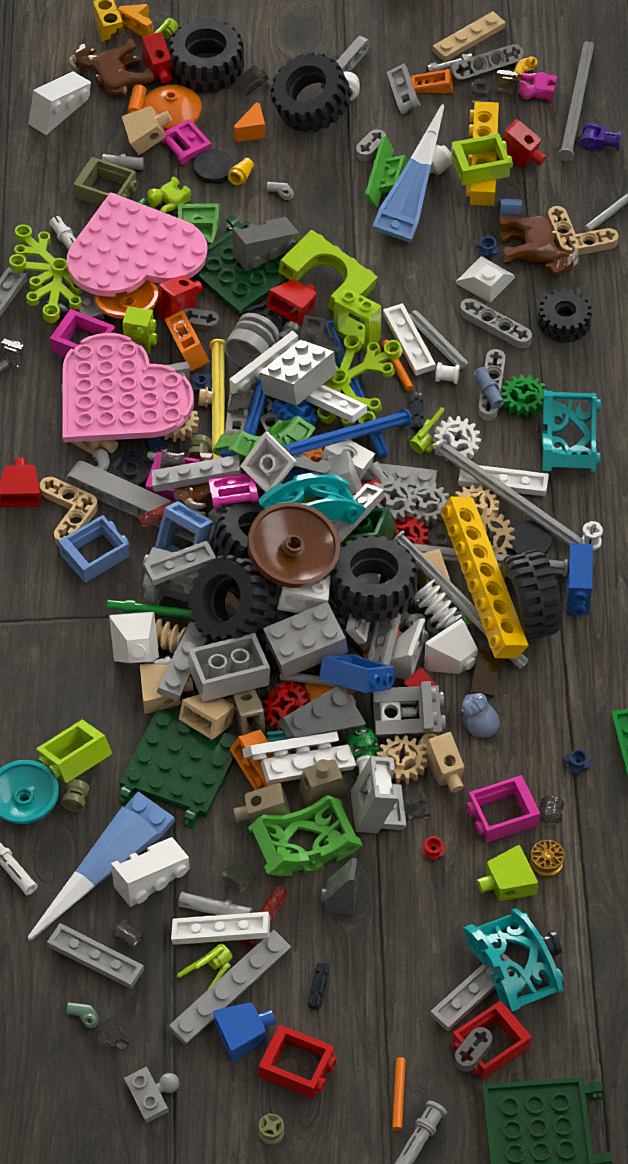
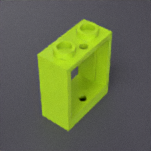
[451,133,513,186]
[334,288,381,351]
[36,719,112,783]

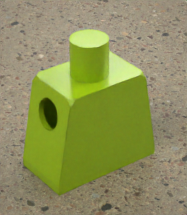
[477,845,538,901]

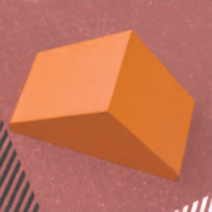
[234,102,265,142]

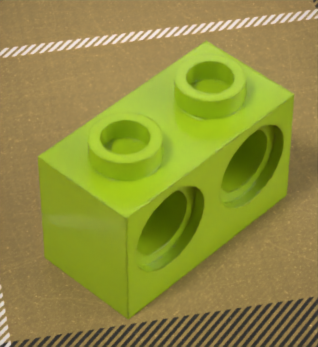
[123,306,157,354]

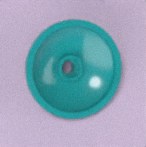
[0,760,59,824]

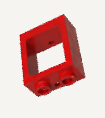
[452,1001,532,1080]
[259,1025,337,1099]

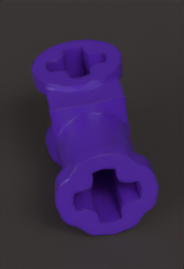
[580,123,622,150]

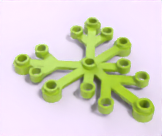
[9,225,84,323]
[317,334,402,427]

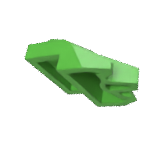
[178,204,220,244]

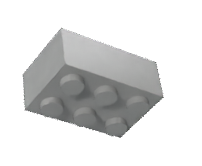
[260,340,337,406]
[263,602,348,678]
[188,633,270,702]

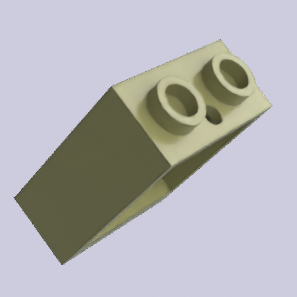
[73,157,138,206]

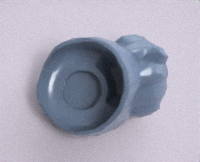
[461,693,500,738]

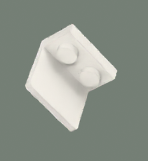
[277,575,330,613]

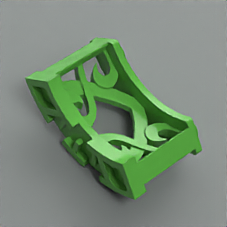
[212,416,316,462]
[248,796,363,876]

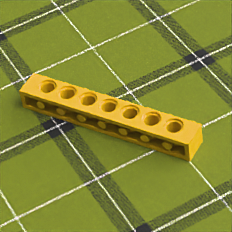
[440,496,529,659]

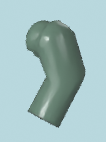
[67,1002,99,1028]

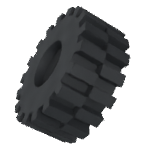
[538,289,592,343]

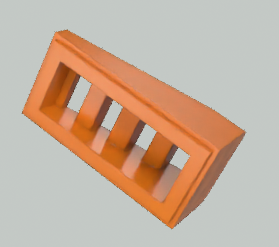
[411,69,453,94]

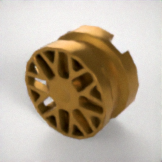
[530,840,565,879]

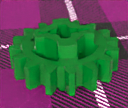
[501,374,548,417]

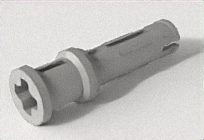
[394,1101,447,1164]

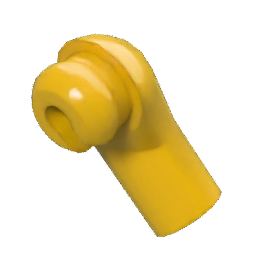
[512,56,538,80]

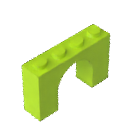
[278,230,377,315]

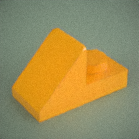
[118,4,153,37]

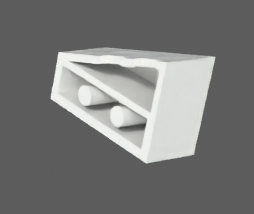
[111,837,190,907]

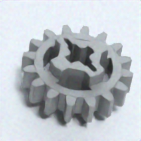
[373,476,417,522]
[408,482,449,527]

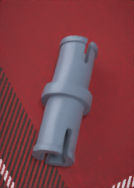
[474,367,504,409]

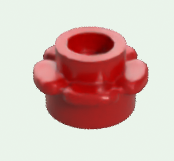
[422,836,445,859]

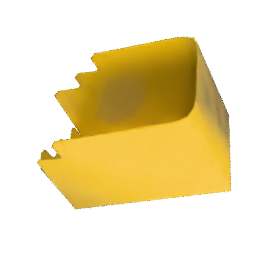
[93,0,125,43]

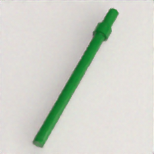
[107,599,233,619]

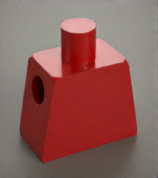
[142,32,172,83]
[502,119,547,168]
[156,275,203,321]
[266,280,317,325]
[0,458,41,507]

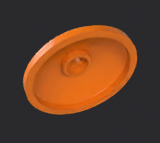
[143,85,202,131]
[95,280,158,319]

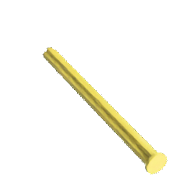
[210,339,225,459]

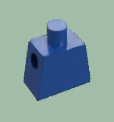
[213,1002,276,1062]

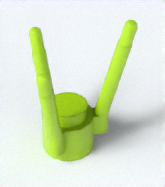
[154,18,179,39]
[409,407,444,454]
[177,944,232,989]

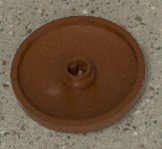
[247,502,340,588]

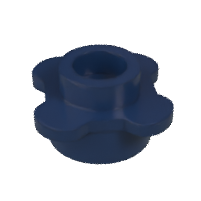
[477,236,499,257]
[191,373,212,393]
[564,749,592,774]

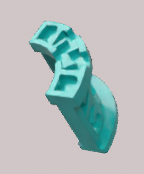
[542,391,601,472]
[258,473,366,525]
[463,908,564,1012]

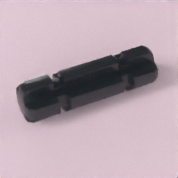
[410,392,424,431]
[308,963,330,1010]

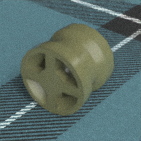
[259,1114,284,1145]

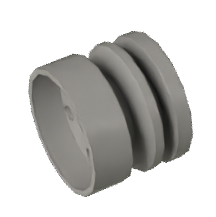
[224,313,279,368]

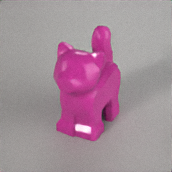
[518,72,557,103]

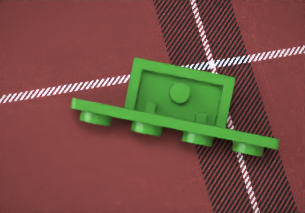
[365,136,408,208]

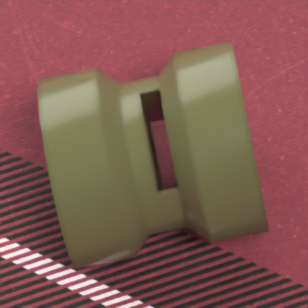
[187,434,212,460]
[61,779,90,812]

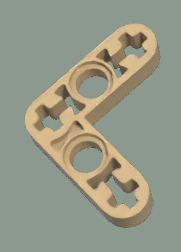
[548,206,618,255]
[40,477,98,546]

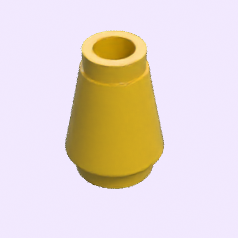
[228,158,254,186]

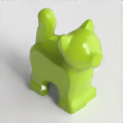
[147,177,191,213]

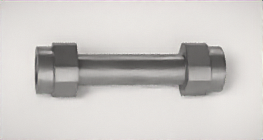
[426,54,474,73]

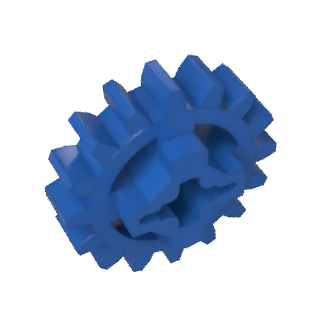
[272,398,319,426]

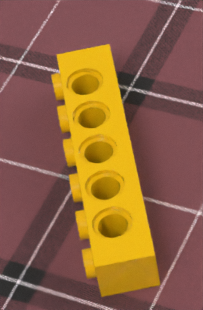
[466,102,499,206]

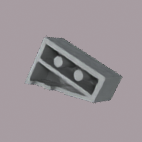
[232,217,299,271]
[277,685,366,739]

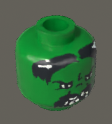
[346,727,380,761]

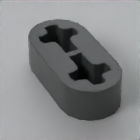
[183,308,219,332]
[455,1027,492,1072]

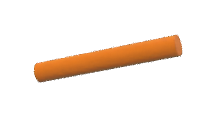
[381,340,414,392]
[392,1057,406,1131]

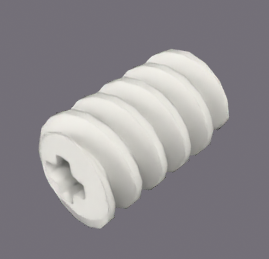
[414,579,462,630]

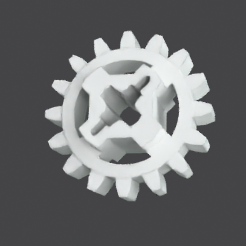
[433,416,481,461]

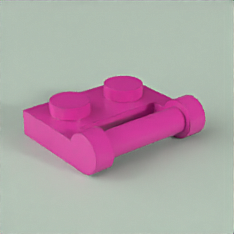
[161,119,212,165]
[208,473,259,509]

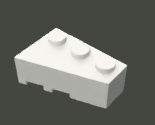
[28,72,91,135]

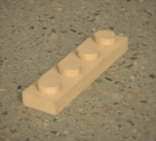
[432,12,506,62]

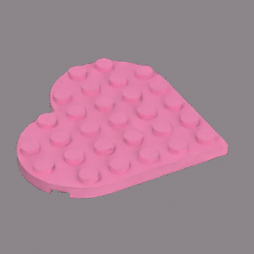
[67,192,207,296]
[63,333,194,443]

